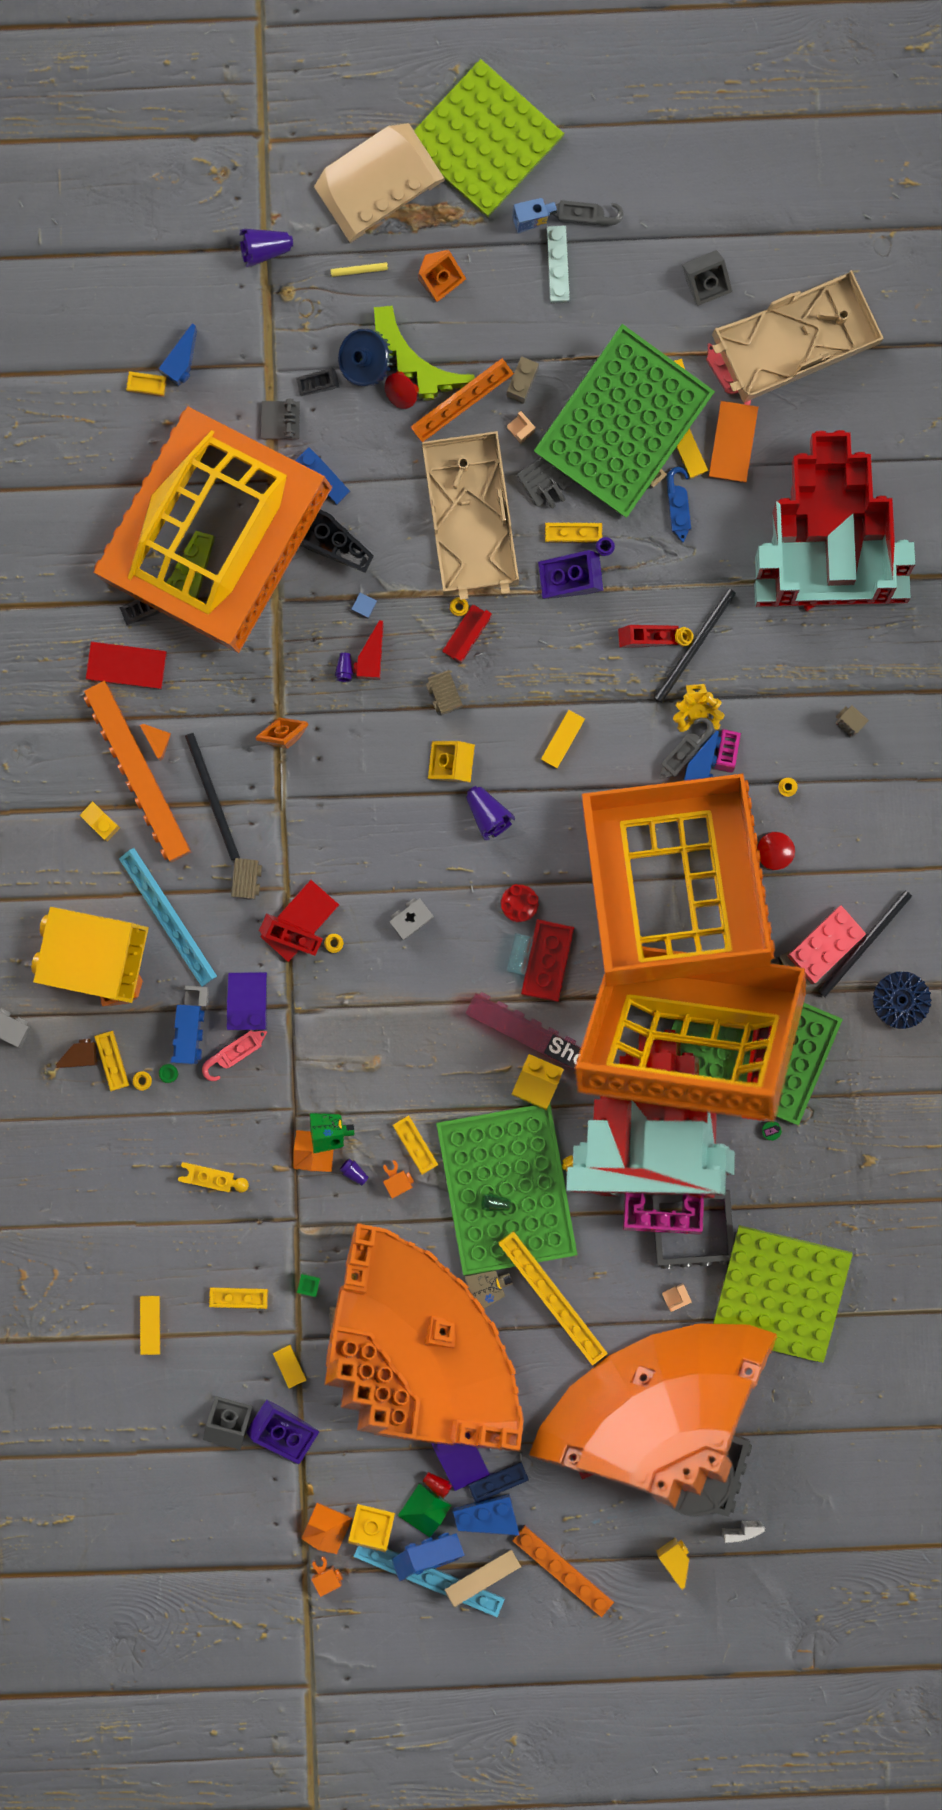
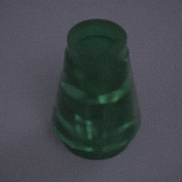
[481,1193,511,1212]

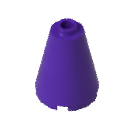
[240,228,293,267]
[466,786,515,840]

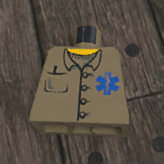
[465,1270,513,1309]

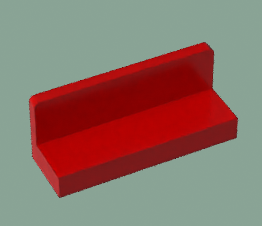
[443,604,492,664]

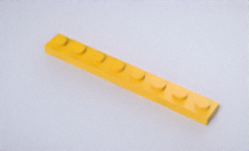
[498,1231,608,1366]

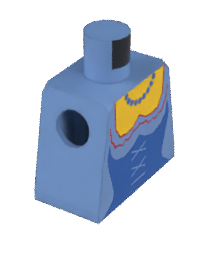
[512,198,557,234]

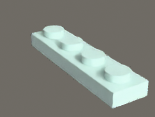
[547,226,570,303]

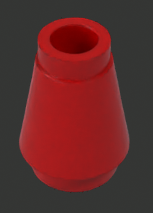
[422,1472,452,1499]

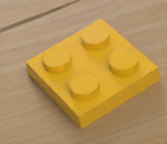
[348,1504,395,1552]

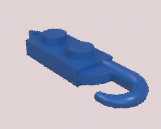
[666,467,691,543]

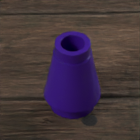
[596,537,615,556]
[335,653,354,682]
[339,1158,369,1186]

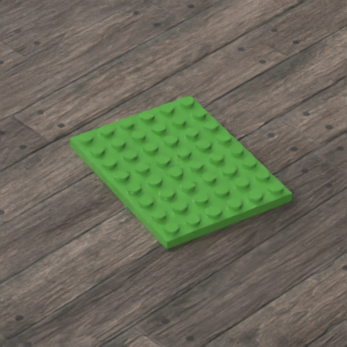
[533,324,715,518]
[671,1003,843,1126]
[436,1103,577,1276]

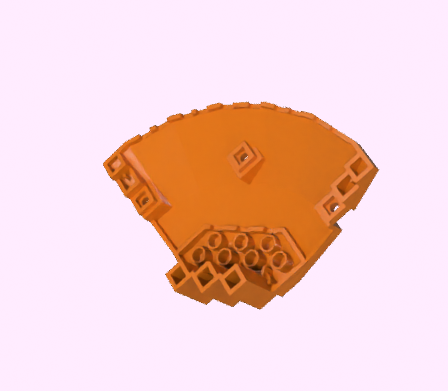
[325,1223,523,1451]
[529,1323,777,1508]

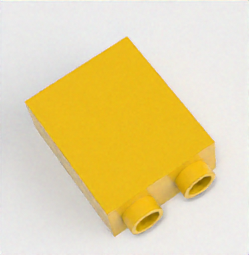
[31,907,149,1003]

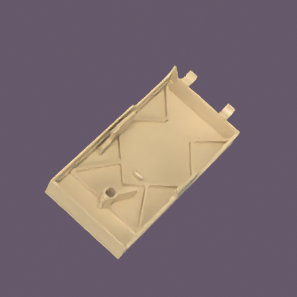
[712,270,884,403]
[422,431,519,600]

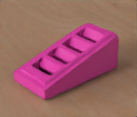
[714,729,741,773]

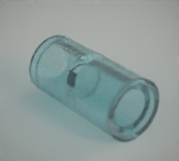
[507,933,533,975]

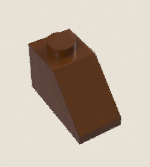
[56,1039,97,1068]

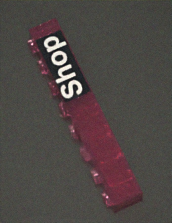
[465,992,581,1071]

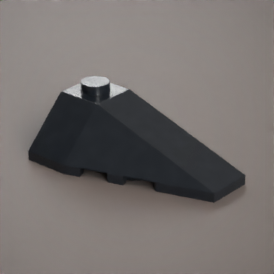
[300,509,374,573]

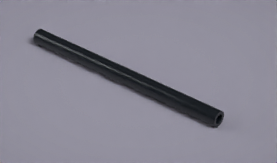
[654,588,736,703]
[185,733,240,861]
[818,890,912,997]

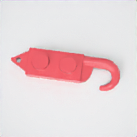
[706,343,751,405]
[202,1030,267,1081]

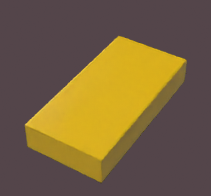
[126,371,167,397]
[273,1344,307,1388]

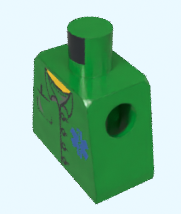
[310,1113,355,1153]

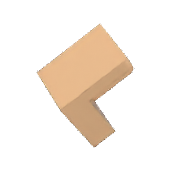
[507,411,536,444]
[662,1283,692,1312]

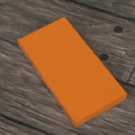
[709,401,758,483]

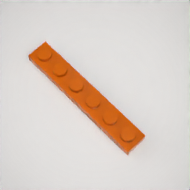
[411,358,514,442]
[512,1525,614,1618]

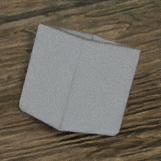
[184,986,209,1007]

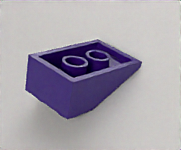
[538,550,604,599]
[227,972,267,1030]
[246,1399,319,1464]
[431,1432,490,1491]

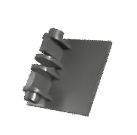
[261,399,300,439]

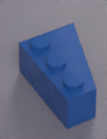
[171,1005,205,1064]
[453,1493,519,1535]
[392,1533,465,1582]

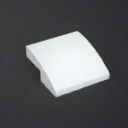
[722,1521,765,1543]

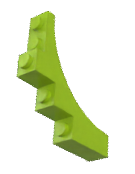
[374,306,475,401]

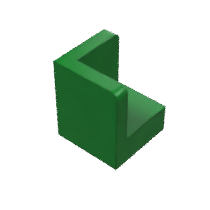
[297,1273,320,1297]

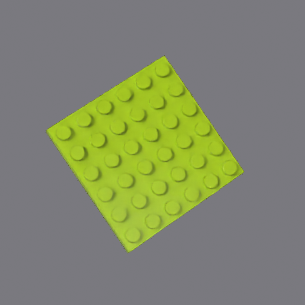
[414,59,564,217]
[713,1225,853,1363]

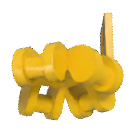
[673,684,725,732]

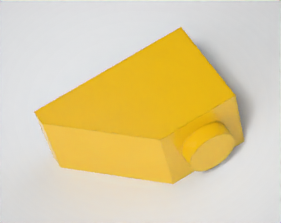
[80,801,120,842]

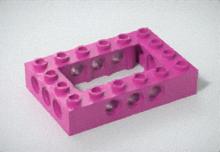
[623,1193,704,1235]

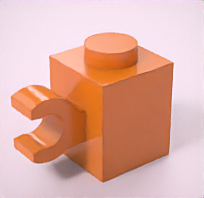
[383,1160,414,1198]
[311,1556,343,1597]

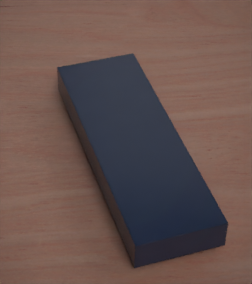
[468,1461,529,1503]

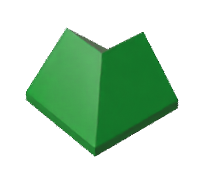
[398,1483,451,1538]

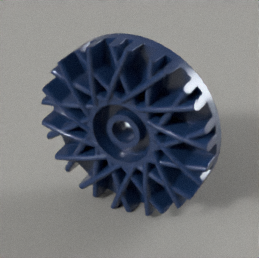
[338,328,393,387]
[873,971,932,1029]

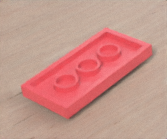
[787,905,866,985]

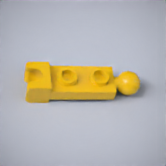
[178,1162,249,1193]

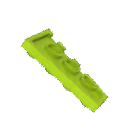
[166,531,215,599]

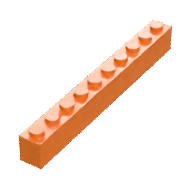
[83,681,192,863]

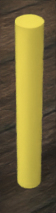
[331,262,388,277]

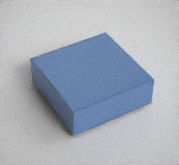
[351,593,377,618]

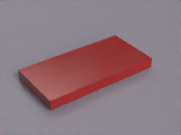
[86,642,167,690]
[260,880,339,962]
[521,919,574,1002]

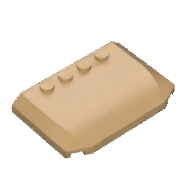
[314,123,445,243]

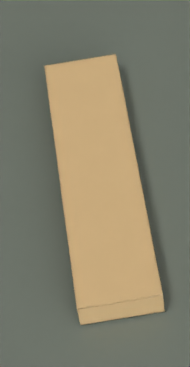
[444,1550,521,1607]

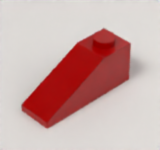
[353,620,384,680]
[618,625,679,648]
[259,913,323,956]

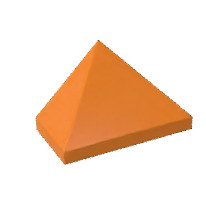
[140,724,171,761]

